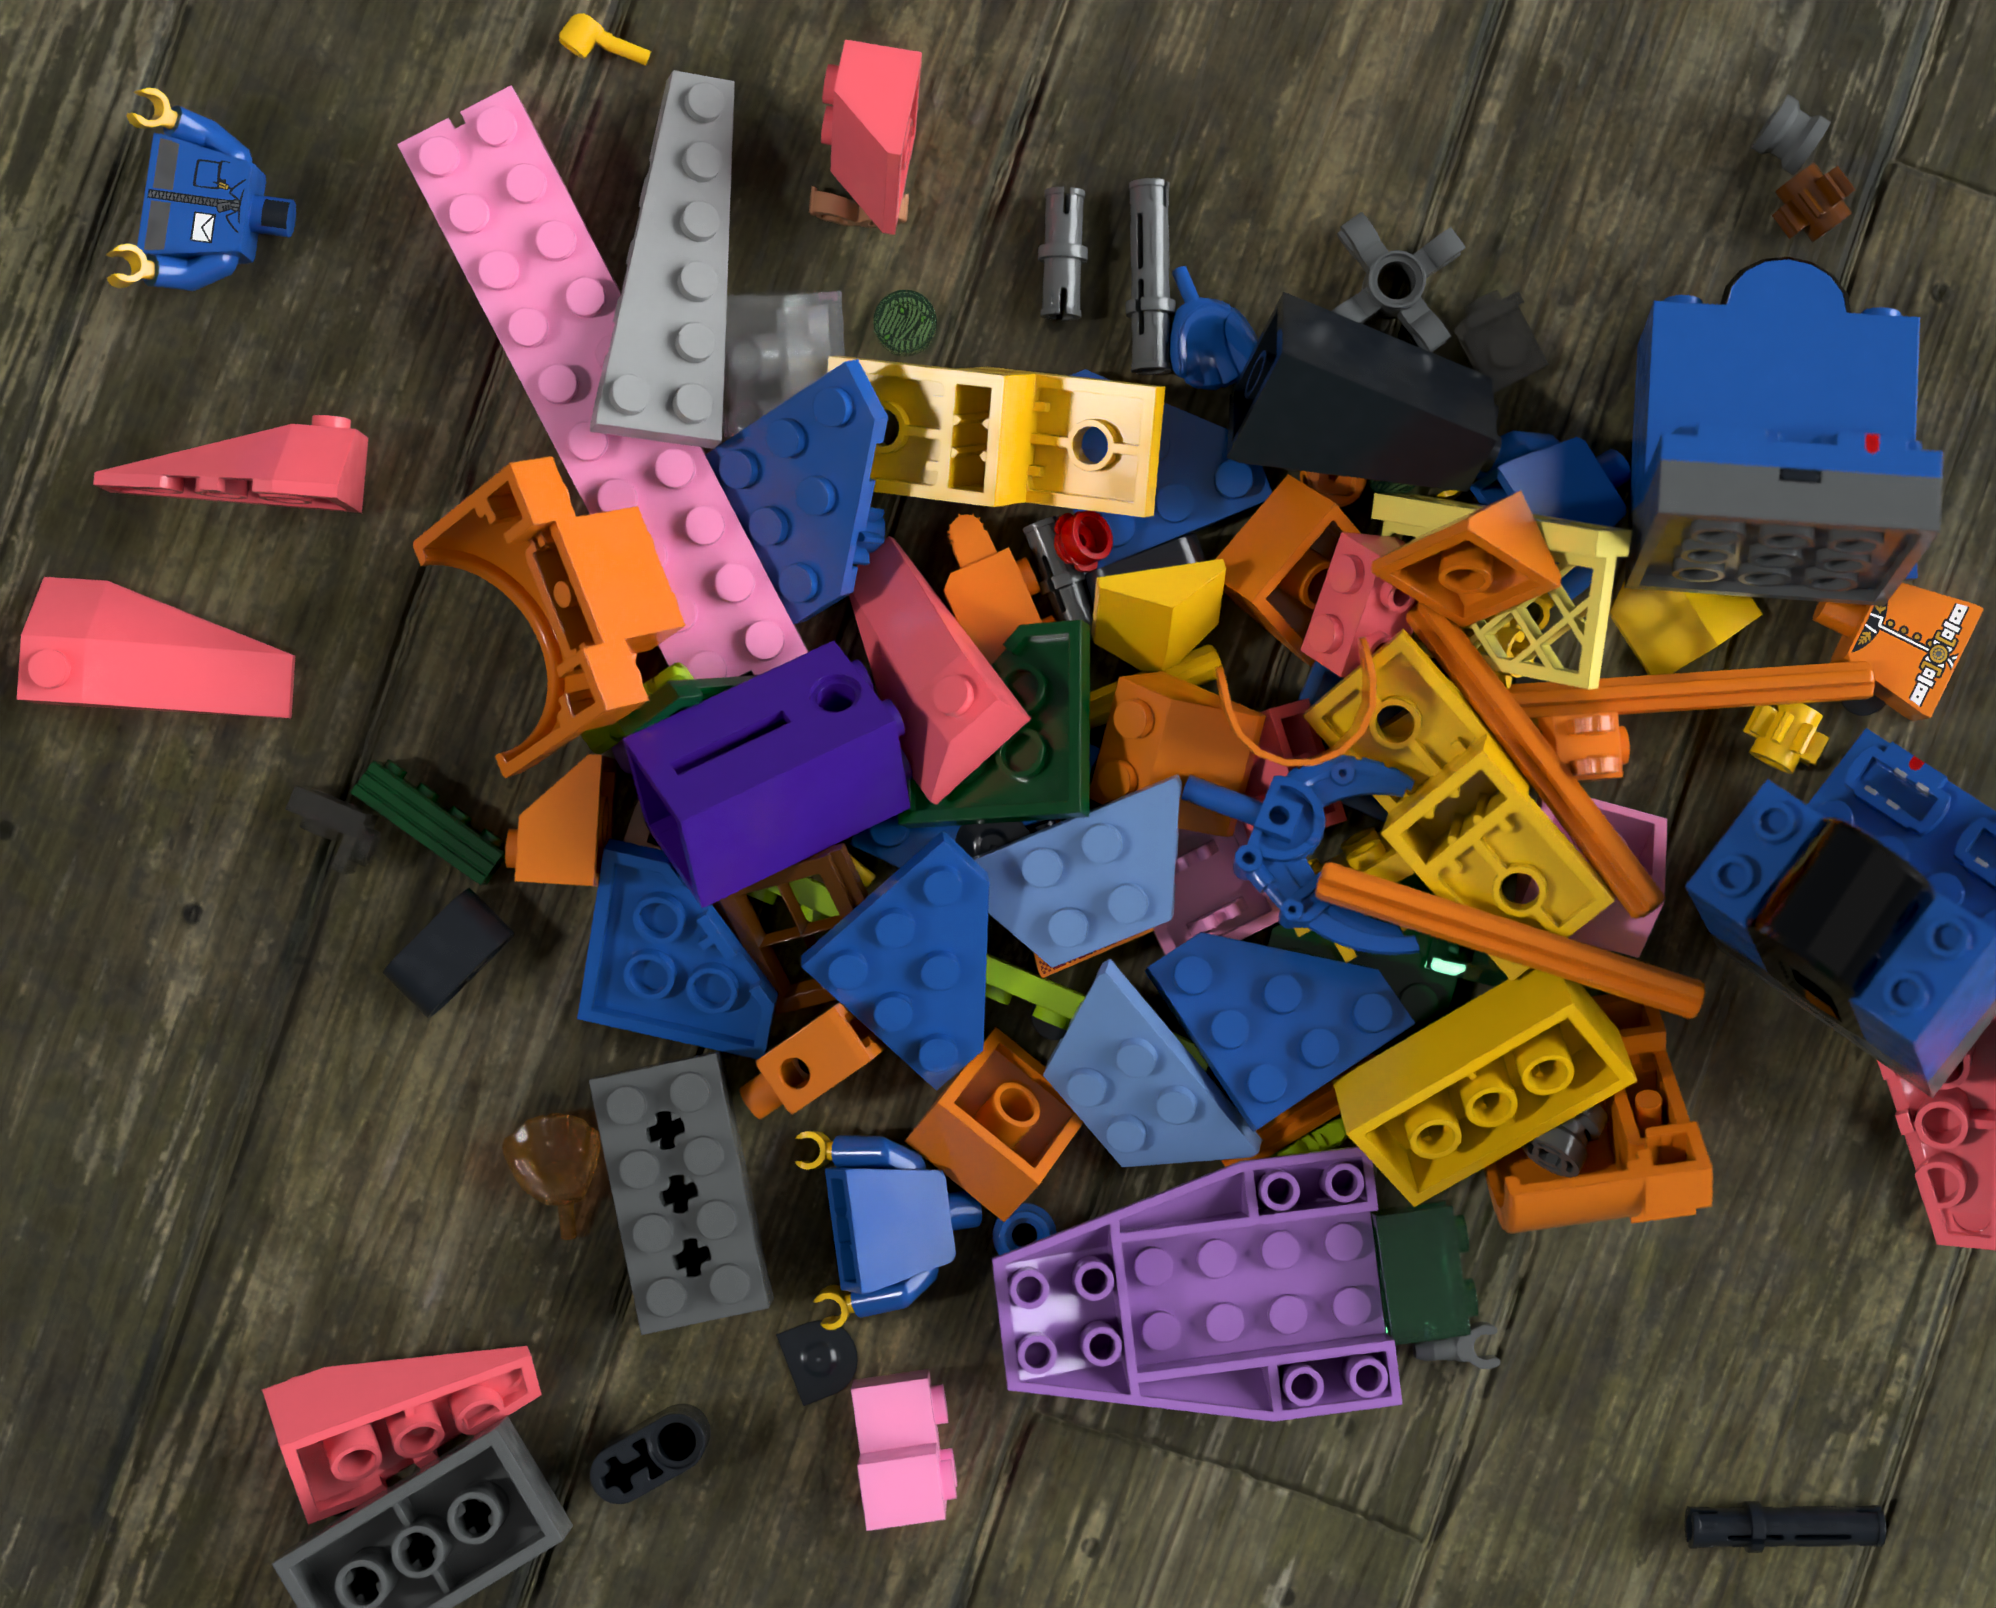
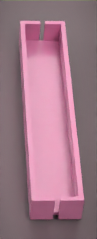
[397,85,809,679]

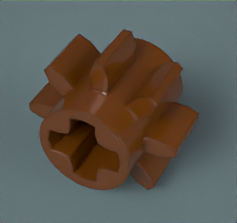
[1772,162,1856,243]

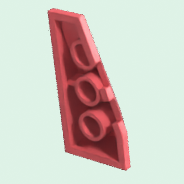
[93,415,368,513]
[849,536,1031,805]
[17,577,295,719]
[1877,1016,1996,1251]
[262,1346,542,1525]

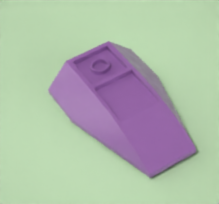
[992,1146,1403,1421]

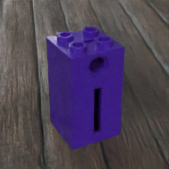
[623,641,912,908]

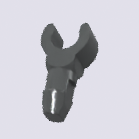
[1413,1321,1500,1369]

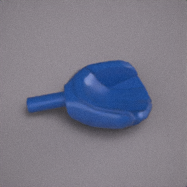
[1170,266,1258,390]

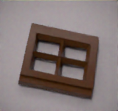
[713,843,869,1015]

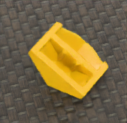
[1091,559,1226,672]
[1609,579,1763,675]

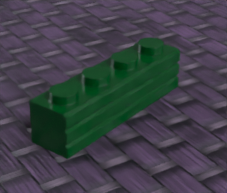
[350,759,505,885]

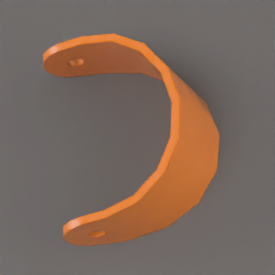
[1215,636,1376,766]

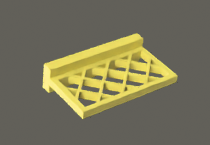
[1371,493,1632,689]

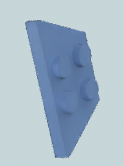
[973,774,1182,968]
[1043,959,1262,1167]

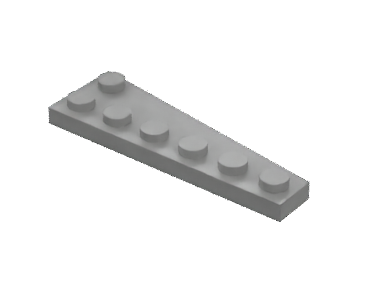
[590,70,735,449]

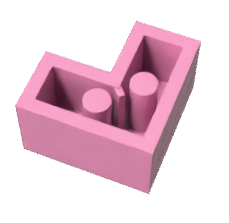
[851,1369,958,1531]

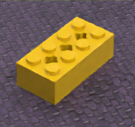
[1333,968,1637,1207]

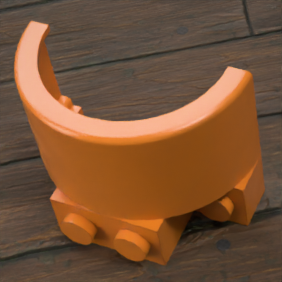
[413,456,686,778]
[1484,994,1713,1234]

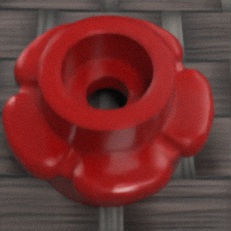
[1054,510,1113,572]

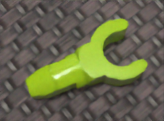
[1270,1116,1348,1157]

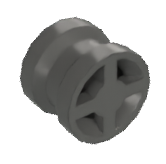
[1751,94,1831,175]

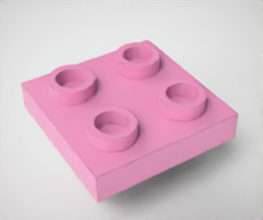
[1153,820,1280,955]

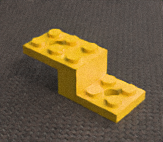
[827,356,1165,517]
[1303,628,1615,981]

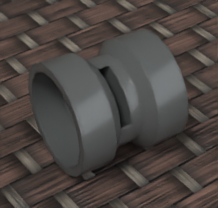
[1522,1104,1609,1178]

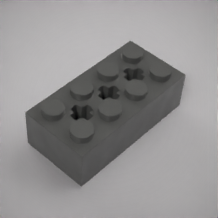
[589,1051,774,1335]
[272,1416,573,1608]

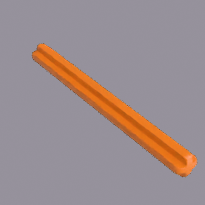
[1406,602,1665,919]
[1508,661,1875,719]
[1315,862,1705,1019]

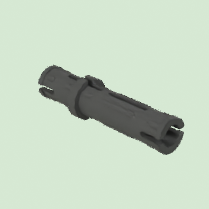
[1126,178,1176,375]

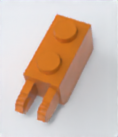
[944,513,1055,665]
[1530,712,1630,787]

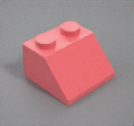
[821,39,922,235]

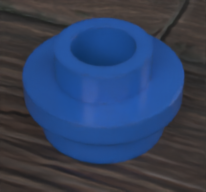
[993,1203,1056,1255]

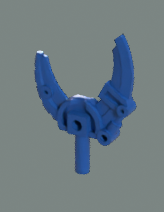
[1181,755,1420,955]

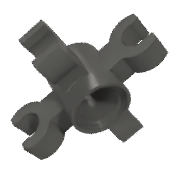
[1332,212,1466,353]

